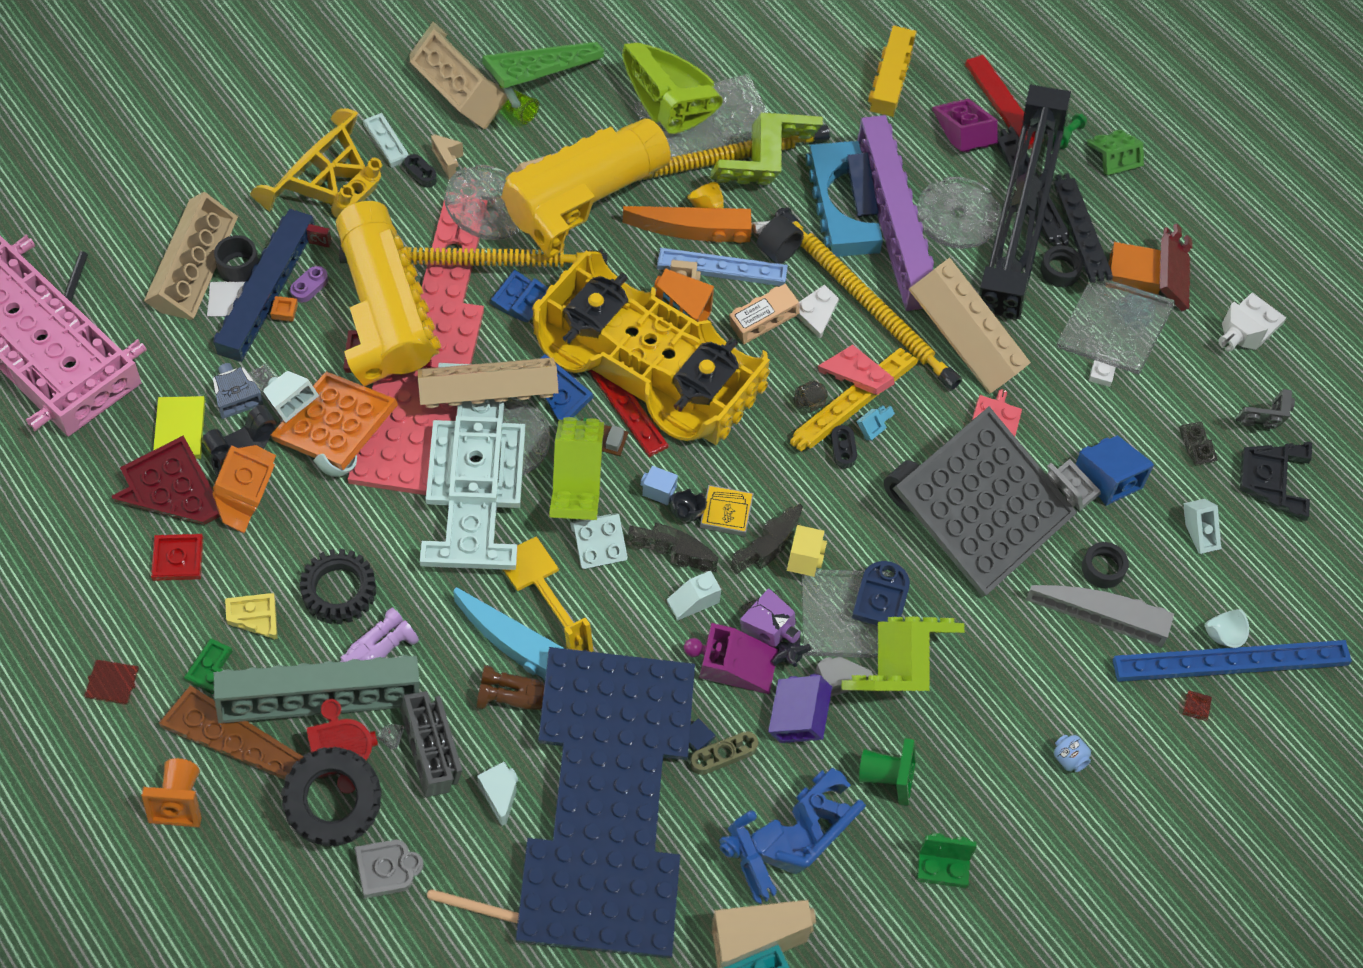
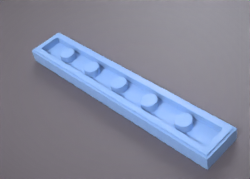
[657,248,788,286]

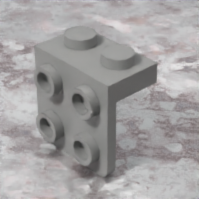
[1047,459,1101,511]

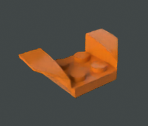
[213,445,276,533]

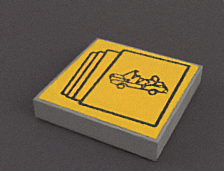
[700,485,754,536]

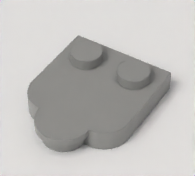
[355,840,423,899]

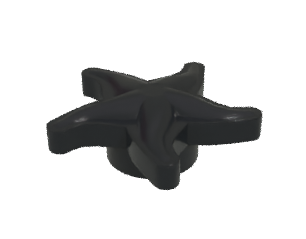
[772,637,812,667]

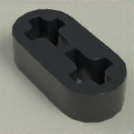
[404,154,437,188]

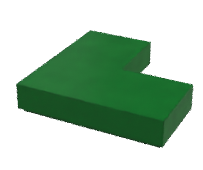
[184,638,233,695]

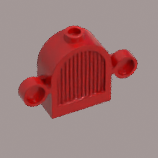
[306,699,378,794]

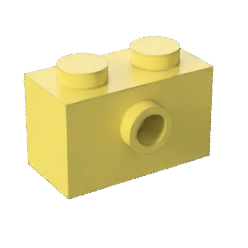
[787,525,827,577]

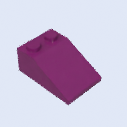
[932,98,998,152]

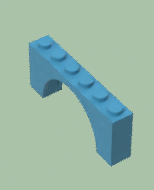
[805,141,883,257]

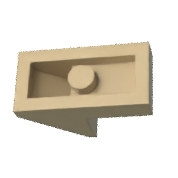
[431,135,463,179]

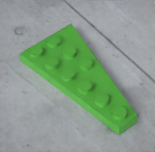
[482,42,604,88]

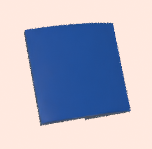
[490,269,548,323]

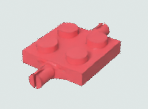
[972,390,1022,436]

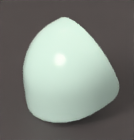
[313,454,357,477]
[1205,609,1249,648]

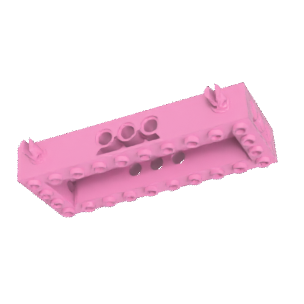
[0,235,147,437]

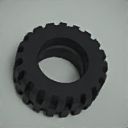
[281,747,382,846]

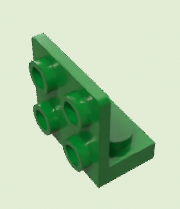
[916,833,977,889]

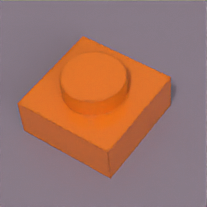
[270,296,298,322]

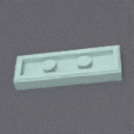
[363,113,409,168]

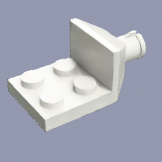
[1219,293,1286,351]

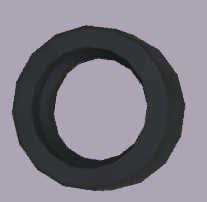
[1040,245,1083,287]
[1082,542,1129,588]

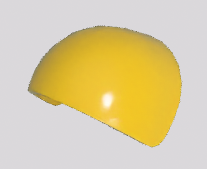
[687,182,724,208]

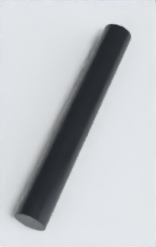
[64,251,88,303]

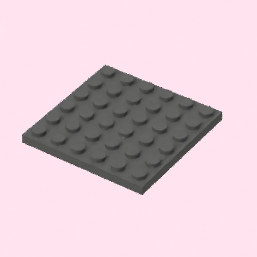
[893,406,1077,597]

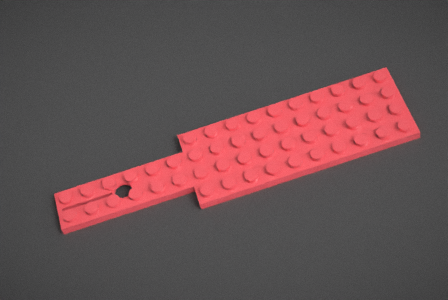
[348,195,488,495]

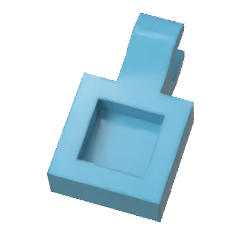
[856,405,895,440]

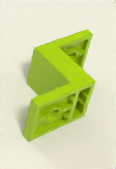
[711,113,823,185]
[549,417,604,520]
[841,617,965,691]

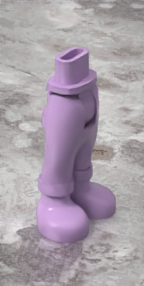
[340,608,419,662]

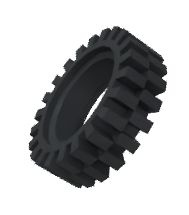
[300,549,377,625]

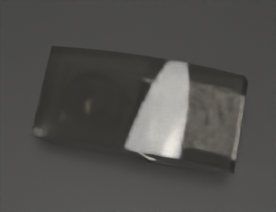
[1179,421,1218,465]

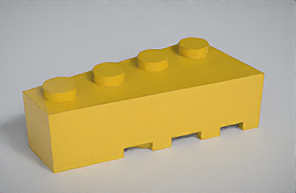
[868,25,917,117]

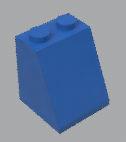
[1076,435,1154,506]

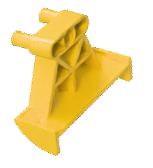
[250,108,382,218]

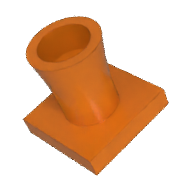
[141,758,202,827]

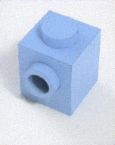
[640,466,678,505]

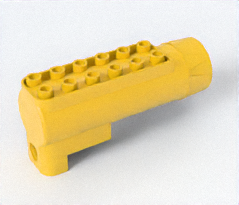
[501,118,671,258]
[336,201,442,386]

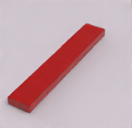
[965,54,1043,149]
[588,370,669,457]

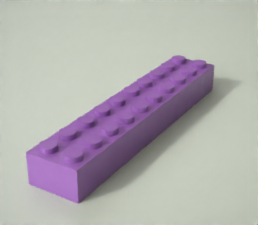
[857,115,934,311]

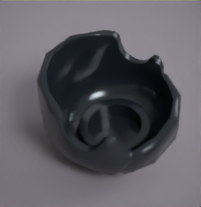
[669,489,707,522]

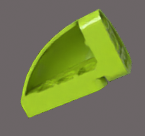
[622,43,723,134]

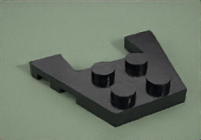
[1239,442,1312,521]

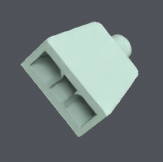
[263,371,319,423]

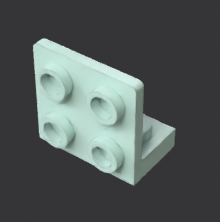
[570,513,627,569]

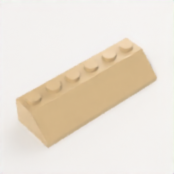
[144,192,238,320]
[909,258,1031,394]
[418,358,559,408]

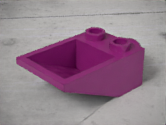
[684,623,778,694]

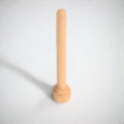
[427,890,519,924]

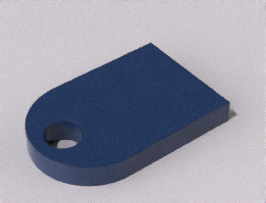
[851,561,910,626]

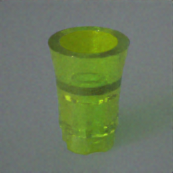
[499,85,539,125]

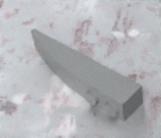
[1026,585,1174,648]

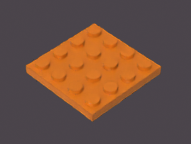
[271,371,398,470]

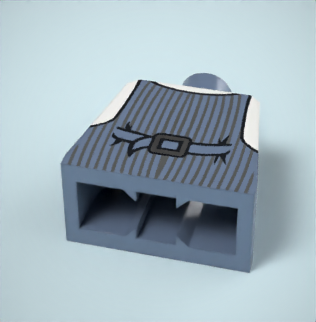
[213,363,263,419]

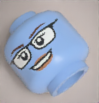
[1054,735,1091,772]

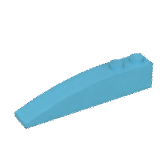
[454,587,565,681]

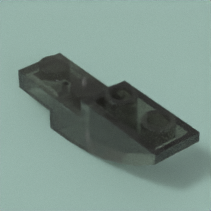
[731,504,803,575]
[627,522,718,573]

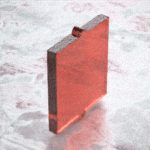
[84,660,139,705]

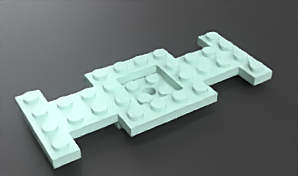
[420,363,525,570]

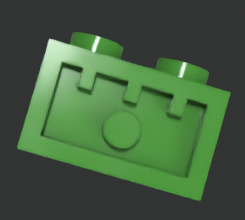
[1087,130,1144,175]

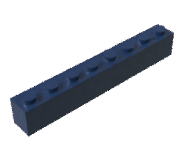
[213,209,315,362]

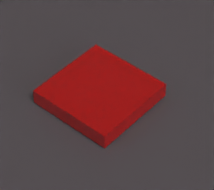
[151,534,204,581]

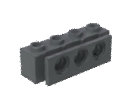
[400,691,462,797]

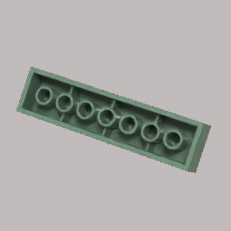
[214,655,420,723]

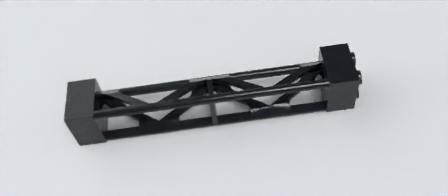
[979,84,1071,320]

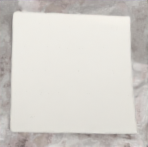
[207,282,245,316]

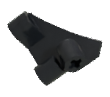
[202,405,276,477]

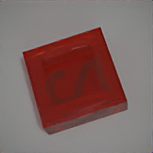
[1182,690,1212,721]

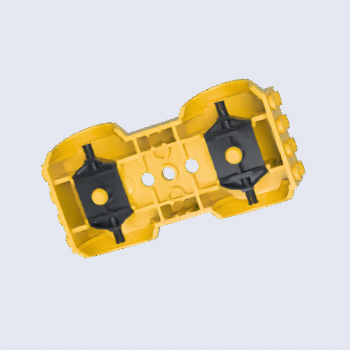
[532,250,770,445]

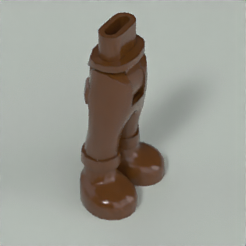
[476,665,545,710]

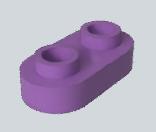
[290,266,328,303]

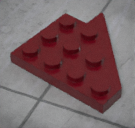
[111,435,221,525]

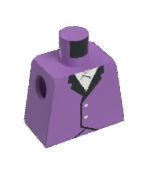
[740,588,801,647]

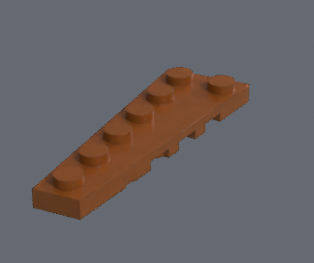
[159,685,303,780]

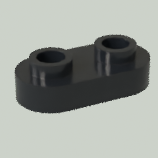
[831,425,857,468]

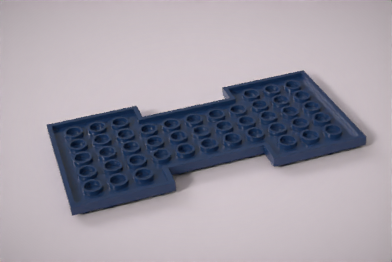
[516,647,695,959]

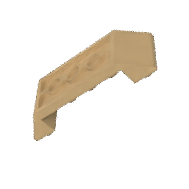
[409,22,508,129]

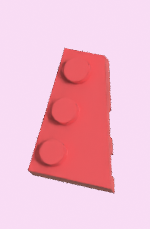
[818,345,895,395]

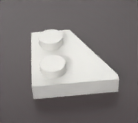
[797,285,839,339]

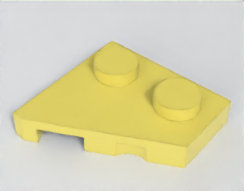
[225,593,278,639]

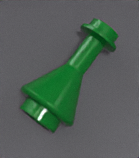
[1052,114,1087,149]

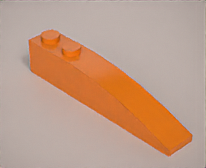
[623,206,752,243]

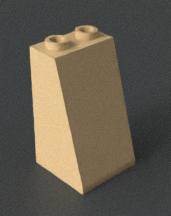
[712,900,816,968]

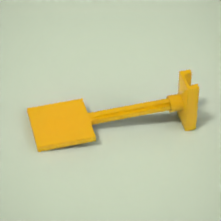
[502,536,594,652]

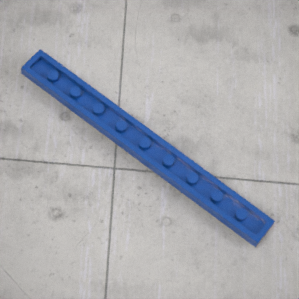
[1113,640,1352,682]

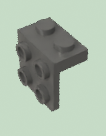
[1235,389,1295,429]

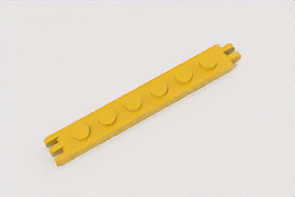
[790,348,918,451]

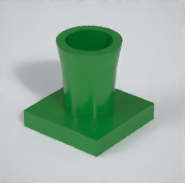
[859,738,916,806]

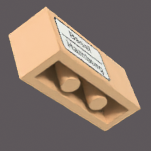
[729,284,800,344]

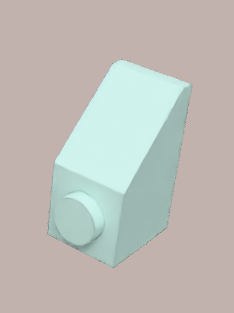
[1184,499,1221,554]
[667,571,721,621]
[477,762,518,826]

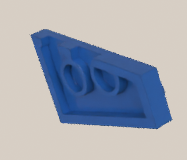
[540,354,594,421]

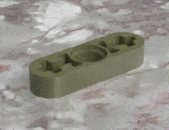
[691,731,758,775]

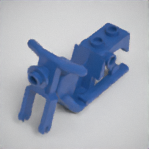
[719,768,866,904]

